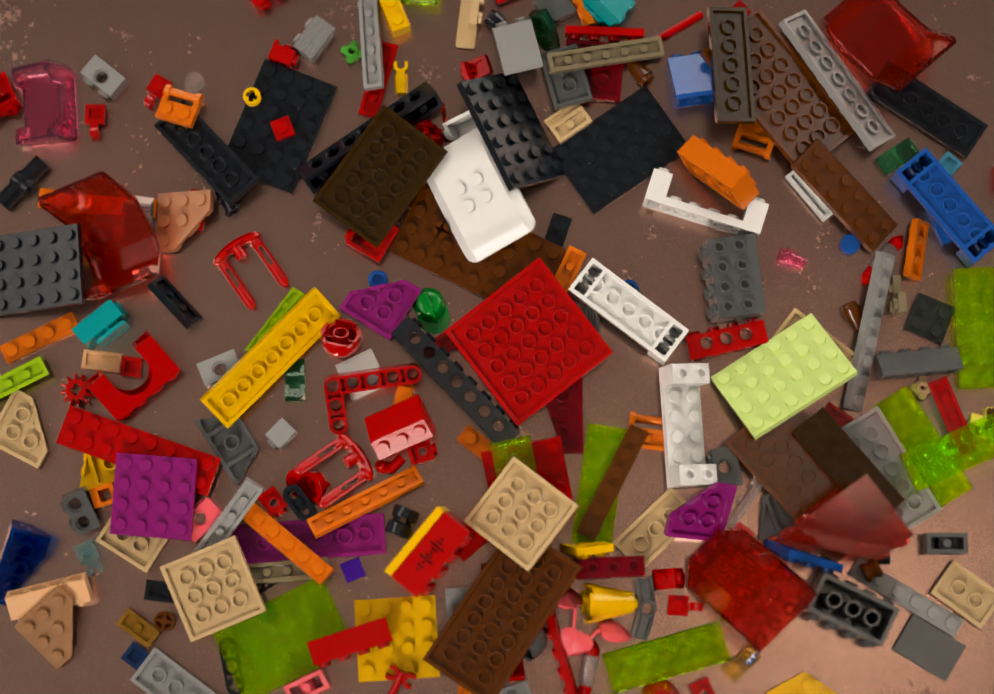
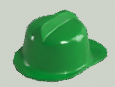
[413,288,450,334]

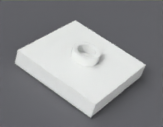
[335,348,380,402]

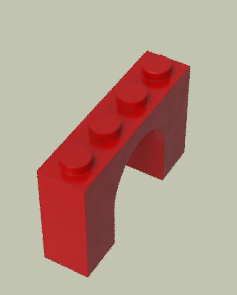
[85,331,181,422]

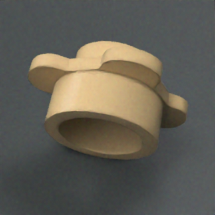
[910,376,930,400]

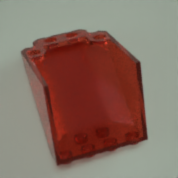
[776,474,913,561]
[688,530,818,653]

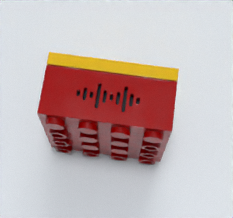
[384,506,475,598]

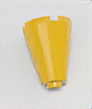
[580,583,638,624]

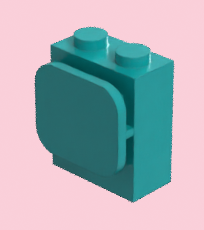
[583,0,636,26]
[72,299,131,350]

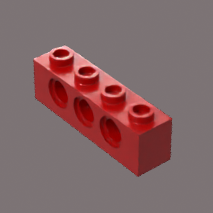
[684,317,769,363]

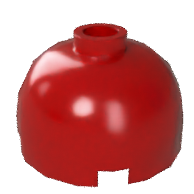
[321,319,361,358]

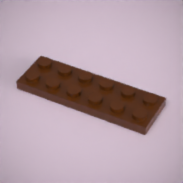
[790,138,898,253]

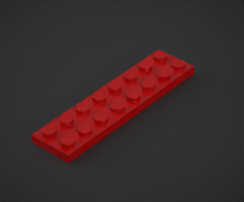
[56,405,222,497]

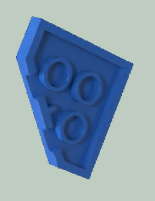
[763,539,844,574]

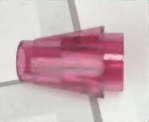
[776,247,808,270]

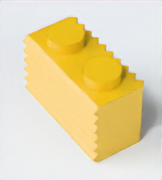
[379,0,411,38]

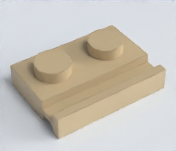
[544,104,593,144]

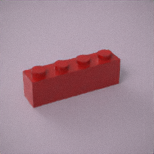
[307,617,393,669]

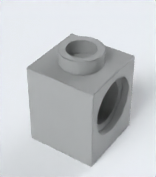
[265,418,298,450]

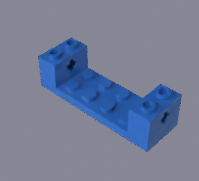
[890,147,994,268]

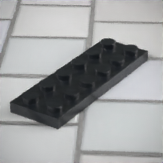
[866,61,988,159]
[154,100,260,207]

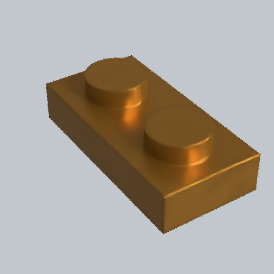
[116,608,161,648]

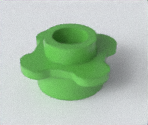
[341,41,361,64]

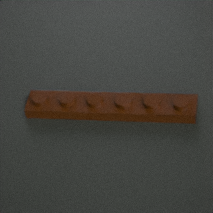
[576,424,648,541]

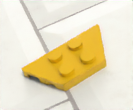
[78,453,116,491]
[766,671,836,694]

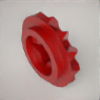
[416,119,445,146]

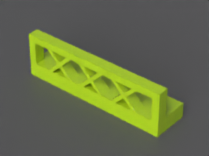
[244,287,305,352]
[0,355,50,399]

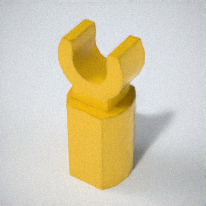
[393,61,408,96]

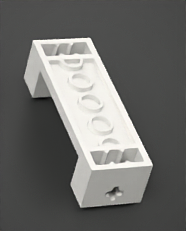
[642,167,769,240]
[568,258,689,366]
[658,363,717,488]

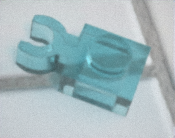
[73,538,103,577]

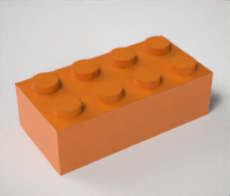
[677,135,759,210]

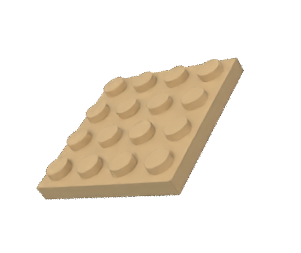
[464,457,579,572]
[160,535,267,642]

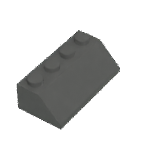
[873,344,964,381]

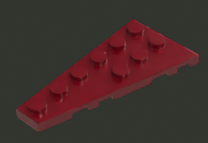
[546,377,584,454]

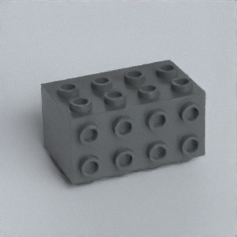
[698,233,767,324]
[801,572,900,648]

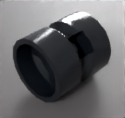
[385,504,420,540]

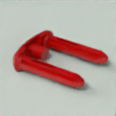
[213,231,289,310]
[294,433,373,508]

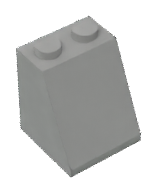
[492,16,544,76]

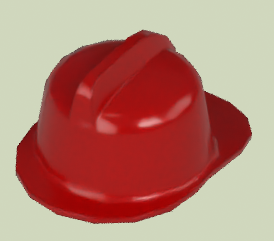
[286,469,330,503]

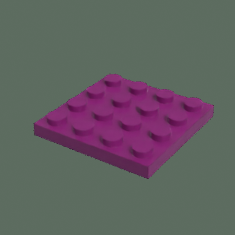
[110,453,198,540]

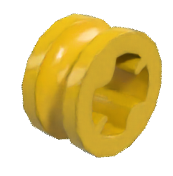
[243,87,262,107]

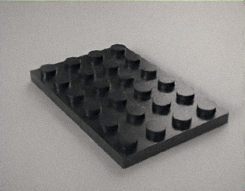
[228,59,338,195]
[456,73,565,191]
[553,85,686,216]
[0,223,86,316]

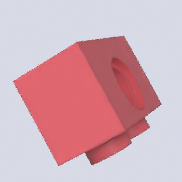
[192,497,222,544]
[283,668,331,694]

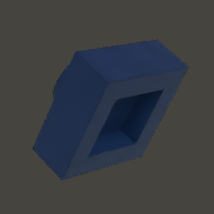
[121,642,150,670]

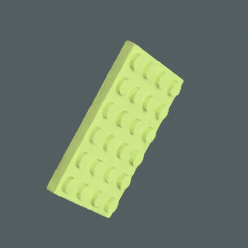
[711,313,858,440]

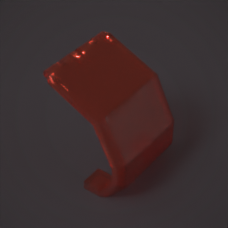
[820,0,957,91]
[38,171,162,300]

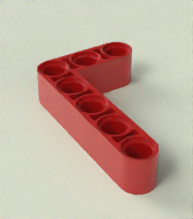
[323,363,422,435]

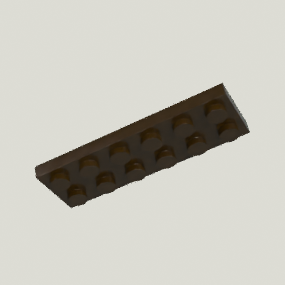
[707,7,756,124]
[792,407,905,527]

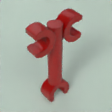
[385,663,417,694]

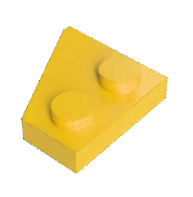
[560,541,614,559]

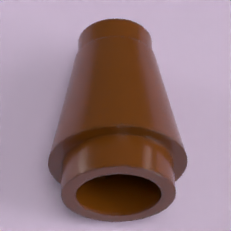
[627,61,655,87]
[841,300,862,331]

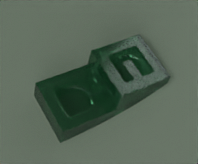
[528,9,561,50]
[875,137,920,176]
[284,359,306,402]

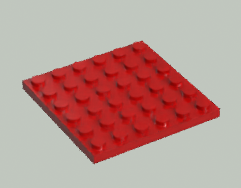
[445,257,614,426]

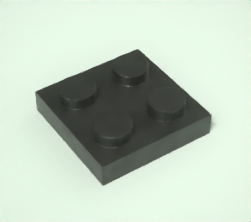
[903,293,956,345]

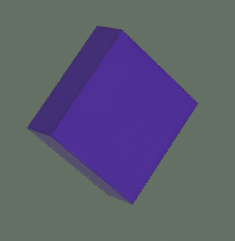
[340,557,366,583]

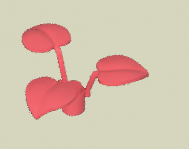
[558,588,631,656]

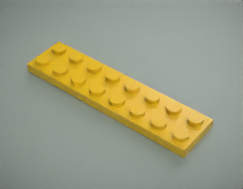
[199,287,341,428]

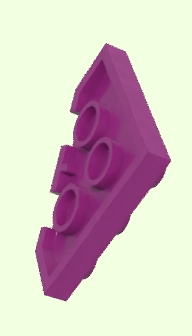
[339,279,422,341]
[663,482,737,542]

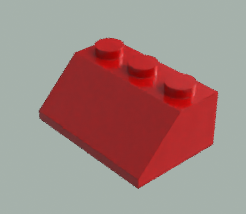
[364,394,436,460]

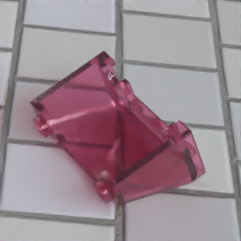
[12,59,78,147]

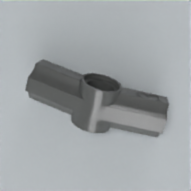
[631,577,657,641]

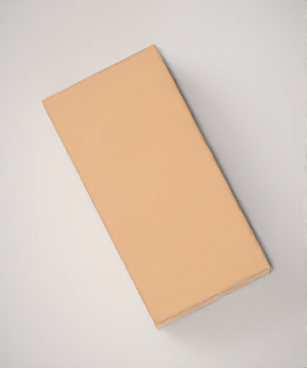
[81,349,124,374]

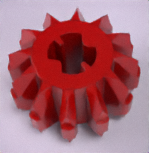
[60,373,94,408]

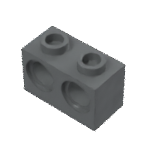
[60,485,102,536]

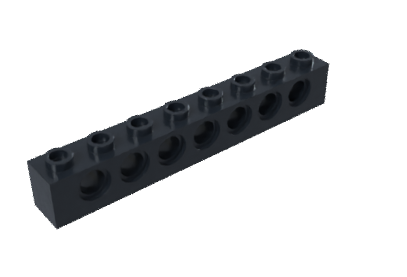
[296,81,443,194]
[391,316,520,448]

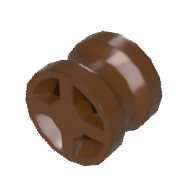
[859,558,883,583]
[154,611,176,631]

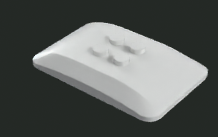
[427,128,536,263]

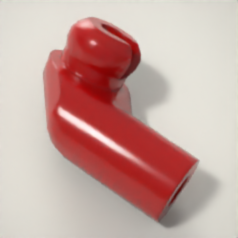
[375,454,405,474]

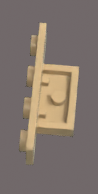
[455,0,484,49]

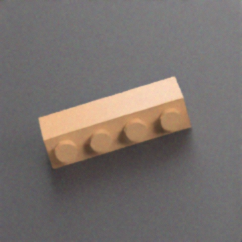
[5,572,93,621]

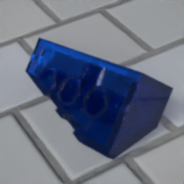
[0,519,52,606]

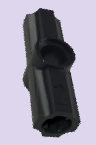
[0,155,50,211]

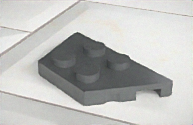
[194,417,260,486]
[759,494,798,541]

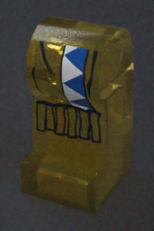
[722,644,761,683]

